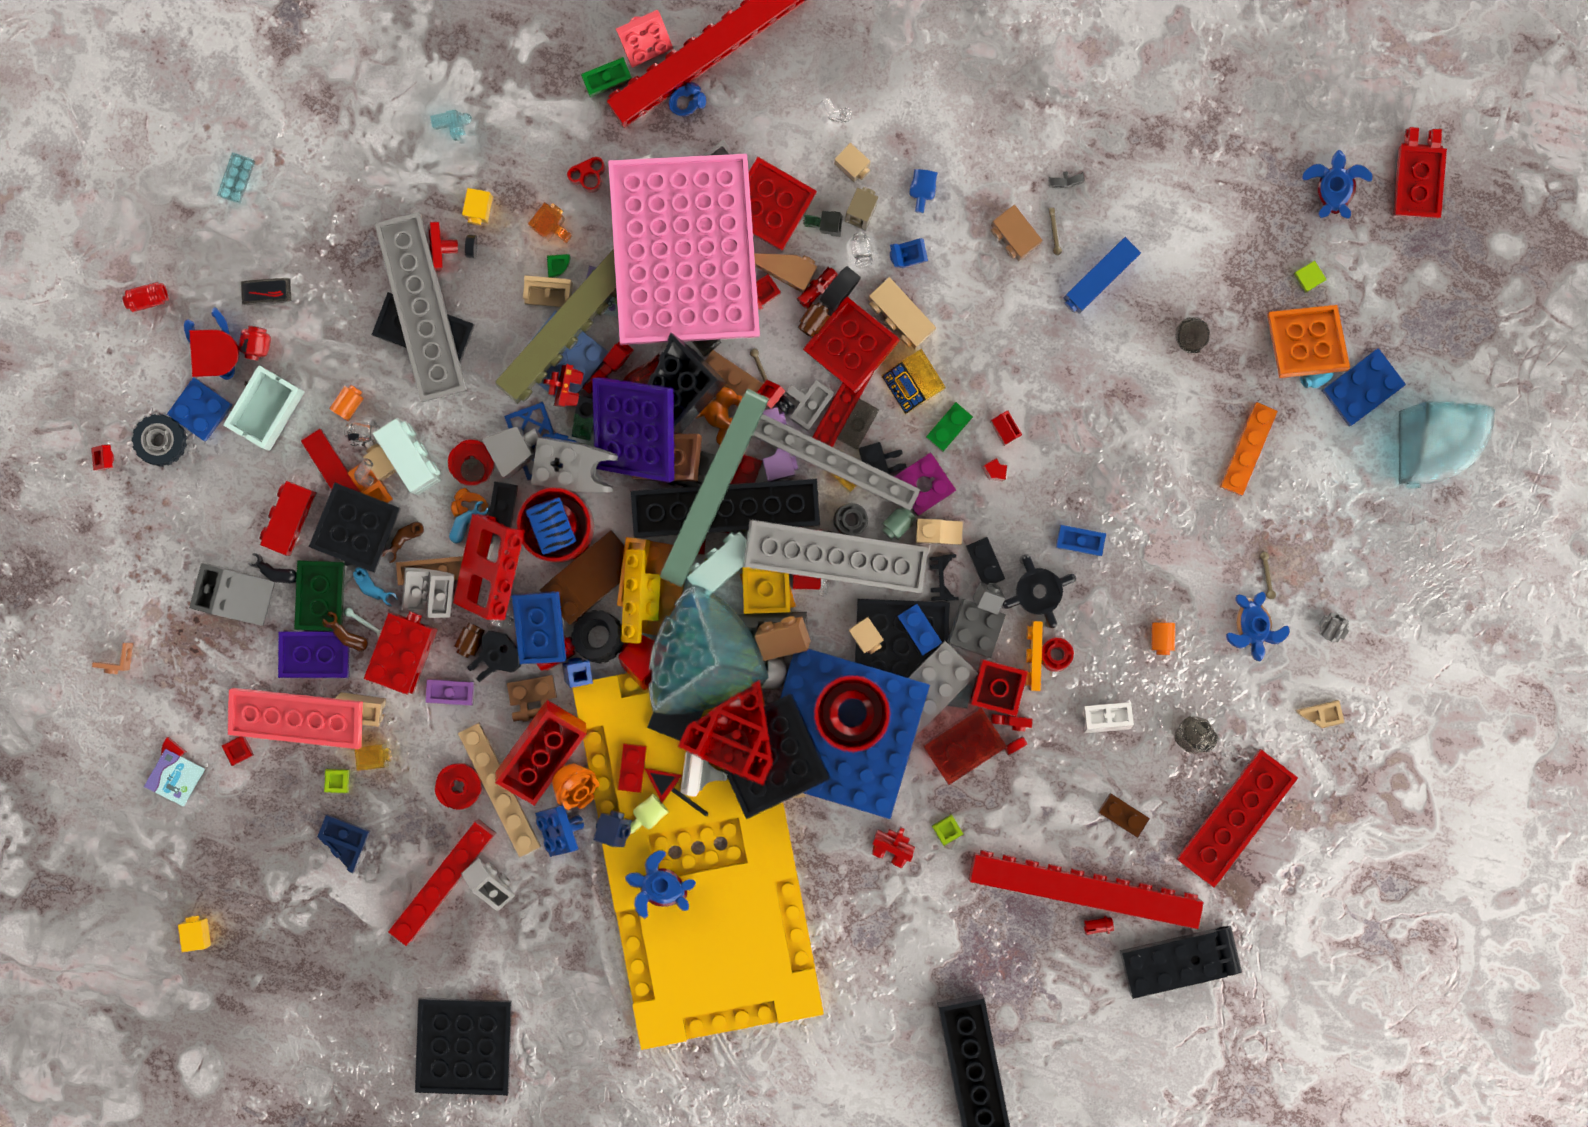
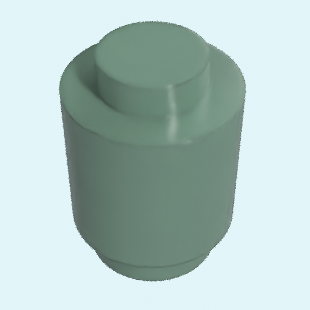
[882,507,916,540]

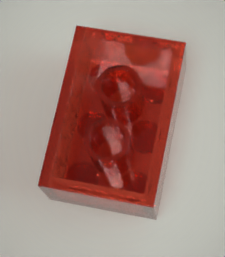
[922,707,1007,785]

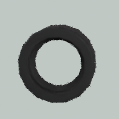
[820,266,861,311]

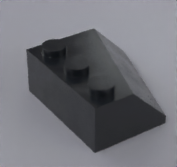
[647,333,727,434]

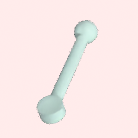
[344,608,382,638]

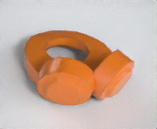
[451,488,489,517]

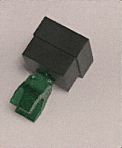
[803,211,843,237]

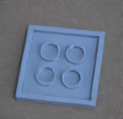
[530,310,609,407]

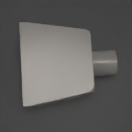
[482,426,541,479]

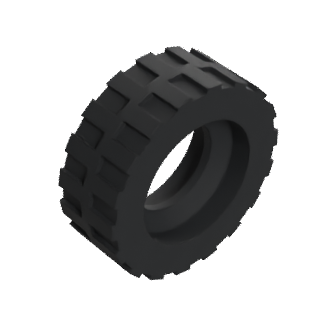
[571,610,625,664]

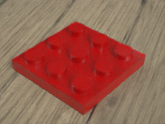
[748,157,817,252]
[803,297,900,393]

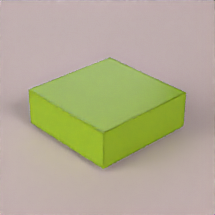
[1293,261,1327,293]
[324,769,350,793]
[932,814,964,846]

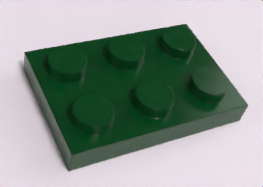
[294,560,345,631]

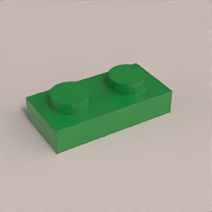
[581,57,632,97]
[926,402,973,452]

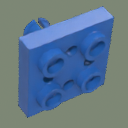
[535,805,584,857]

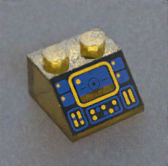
[881,349,946,415]

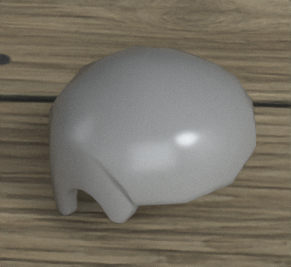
[761,657,787,690]

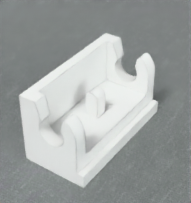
[1083,702,1134,733]

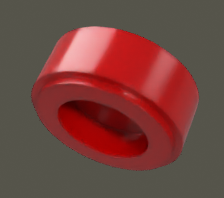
[1004,737,1028,755]

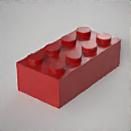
[495,700,587,806]

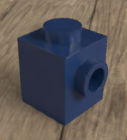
[594,810,632,847]

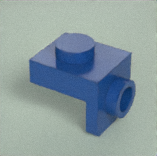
[890,238,928,268]

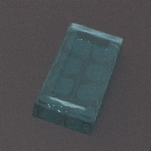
[217,152,256,204]

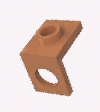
[92,643,133,674]

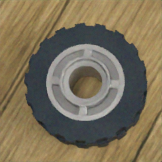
[131,414,187,467]

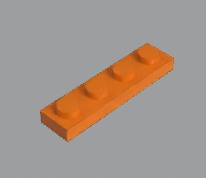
[1220,402,1278,496]

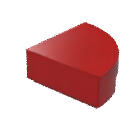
[161,737,187,757]

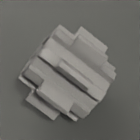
[1319,612,1349,643]

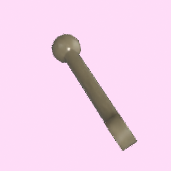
[1049,207,1062,255]
[750,349,768,382]
[1260,552,1276,599]

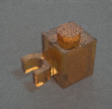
[528,202,572,243]

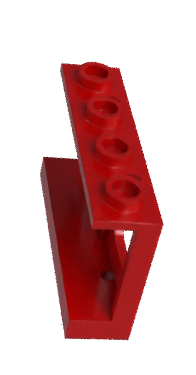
[453,514,525,620]

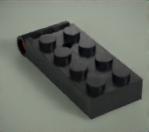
[1120,926,1242,999]

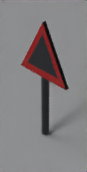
[644,768,708,816]

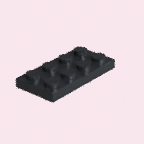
[371,292,475,364]

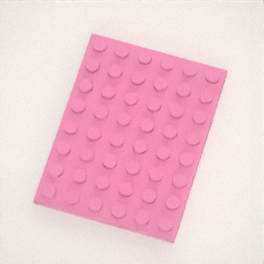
[608,154,760,345]

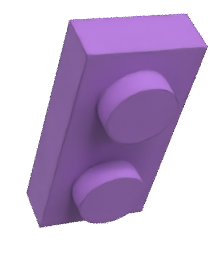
[425,679,474,705]

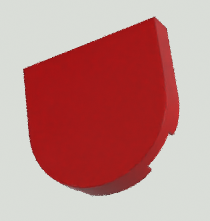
[189,330,239,377]

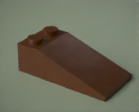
[539,530,625,625]

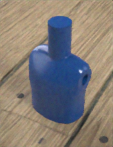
[909,169,938,213]

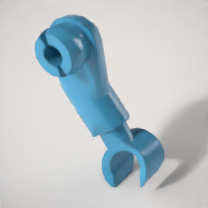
[449,501,490,543]
[353,567,398,607]

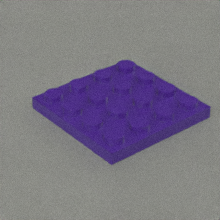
[592,377,674,482]

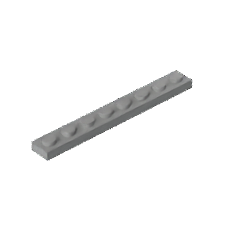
[753,414,921,511]

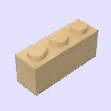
[868,277,936,349]

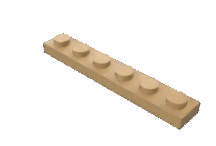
[458,723,541,858]

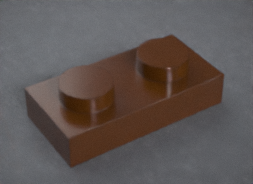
[1098,793,1150,838]

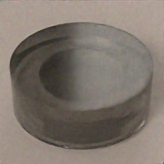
[461,459,485,482]

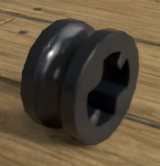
[776,394,795,415]

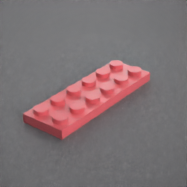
[228,688,363,749]

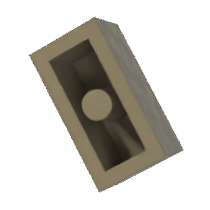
[845,187,878,231]

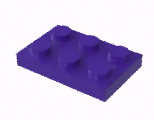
[278,632,350,678]

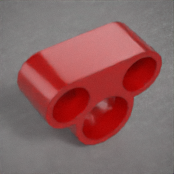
[567,157,605,193]

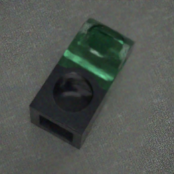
[572,395,594,441]

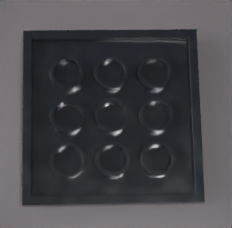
[855,599,950,678]
[724,694,831,819]
[415,998,512,1096]

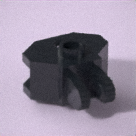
[467,631,521,682]

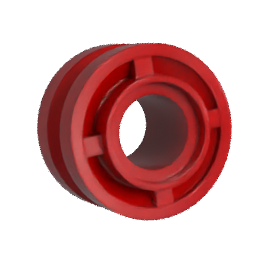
[1041,638,1074,672]

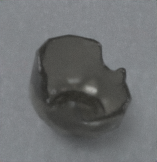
[1175,317,1210,353]

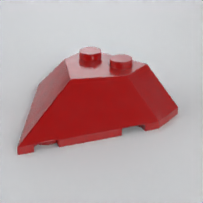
[678,680,773,785]

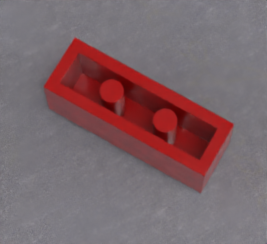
[259,481,317,556]

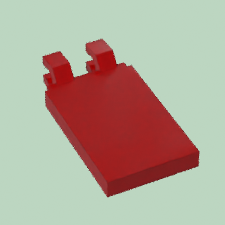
[1393,127,1447,219]

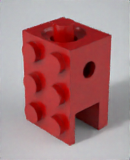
[364,611,438,695]

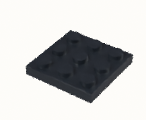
[308,483,401,573]

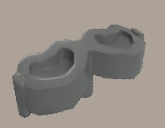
[1048,172,1085,188]

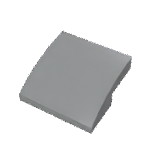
[401,568,454,618]

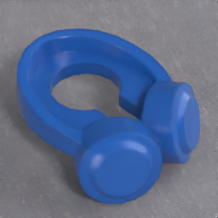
[669,82,706,116]

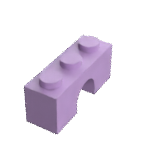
[762,407,798,482]

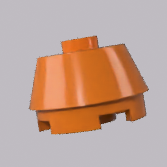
[552,763,599,810]

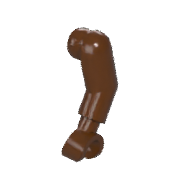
[382,522,424,563]
[322,612,368,652]

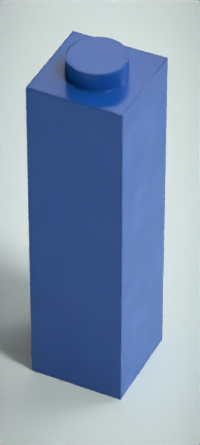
[1063,237,1141,314]

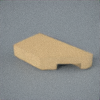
[1296,700,1345,728]

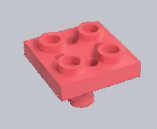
[616,9,674,68]

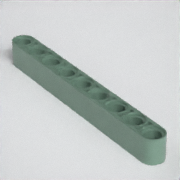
[660,389,769,587]

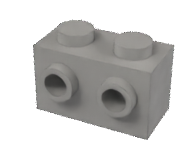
[461,858,515,911]

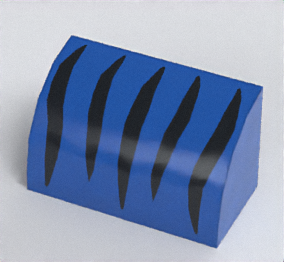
[526,497,576,554]

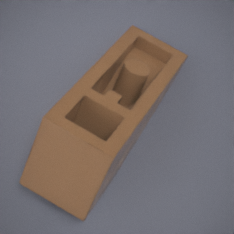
[754,253,817,293]

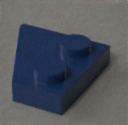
[317,814,370,874]

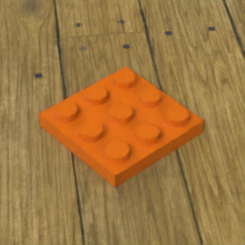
[1267,305,1350,378]

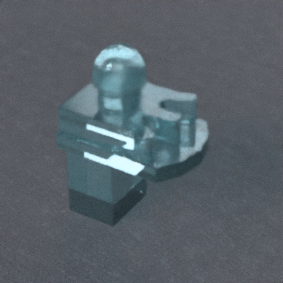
[430,110,472,141]

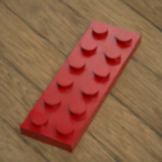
[1176,749,1298,888]

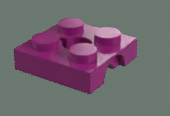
[894,452,957,517]

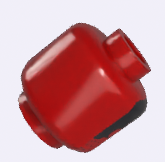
[238,326,271,361]

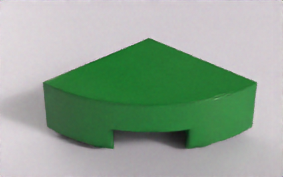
[547,254,571,278]

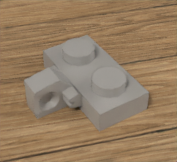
[786,380,835,431]

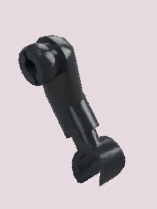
[248,553,297,584]

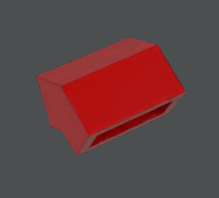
[990,411,1022,446]
[982,458,1007,482]

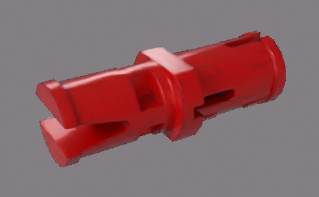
[797,266,838,309]

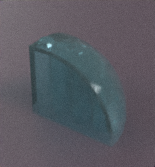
[1399,402,1495,489]
[649,584,769,714]

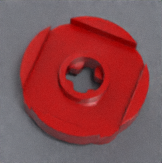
[448,439,495,486]
[435,763,482,810]

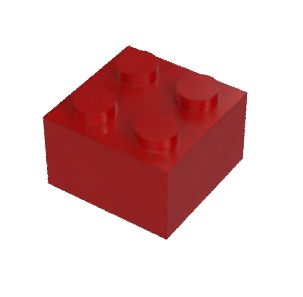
[969,659,1028,717]

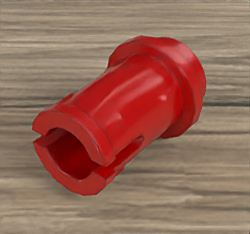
[1083,915,1114,935]

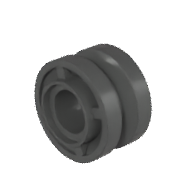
[833,503,868,536]

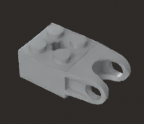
[531,437,618,492]

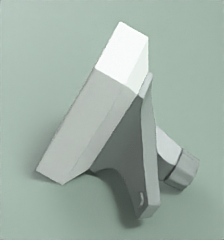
[680,752,727,796]

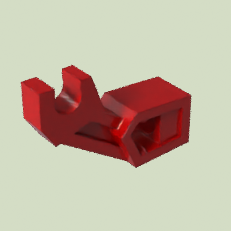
[583,341,634,394]

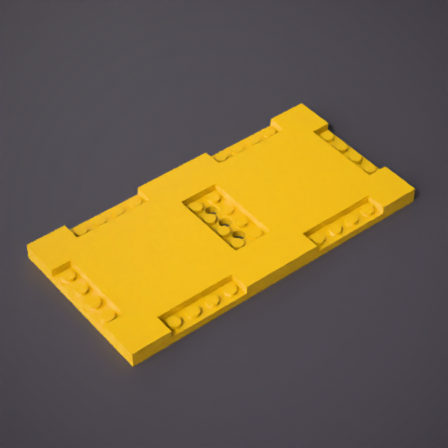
[572,649,824,1050]

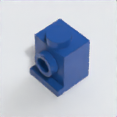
[562,658,593,688]

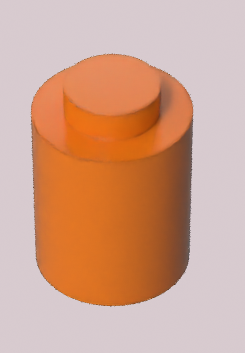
[329,385,364,421]
[1151,622,1175,655]

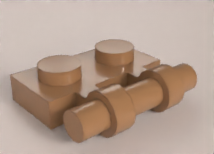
[507,675,558,722]

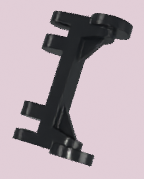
[929,554,959,601]

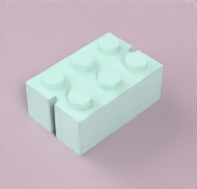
[223,366,305,451]
[373,418,441,495]
[687,532,747,599]

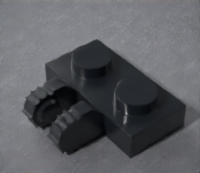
[858,442,907,475]

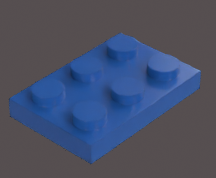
[1322,348,1406,427]
[512,591,566,664]

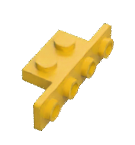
[621,549,661,643]

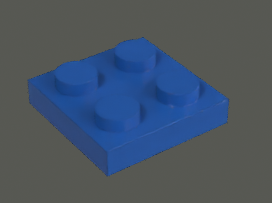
[167,377,233,442]

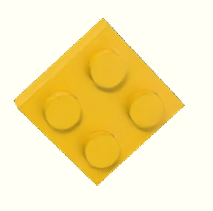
[742,567,790,614]

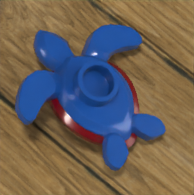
[1303,150,1373,219]
[625,851,696,918]

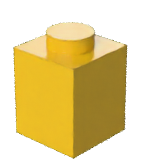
[462,188,493,226]
[178,915,211,952]

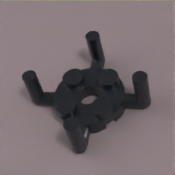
[1001,554,1076,628]

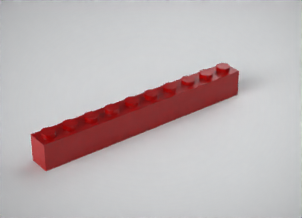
[607,0,807,128]
[968,850,1204,929]

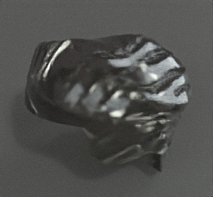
[1175,716,1218,755]

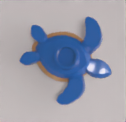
[1226,592,1290,662]

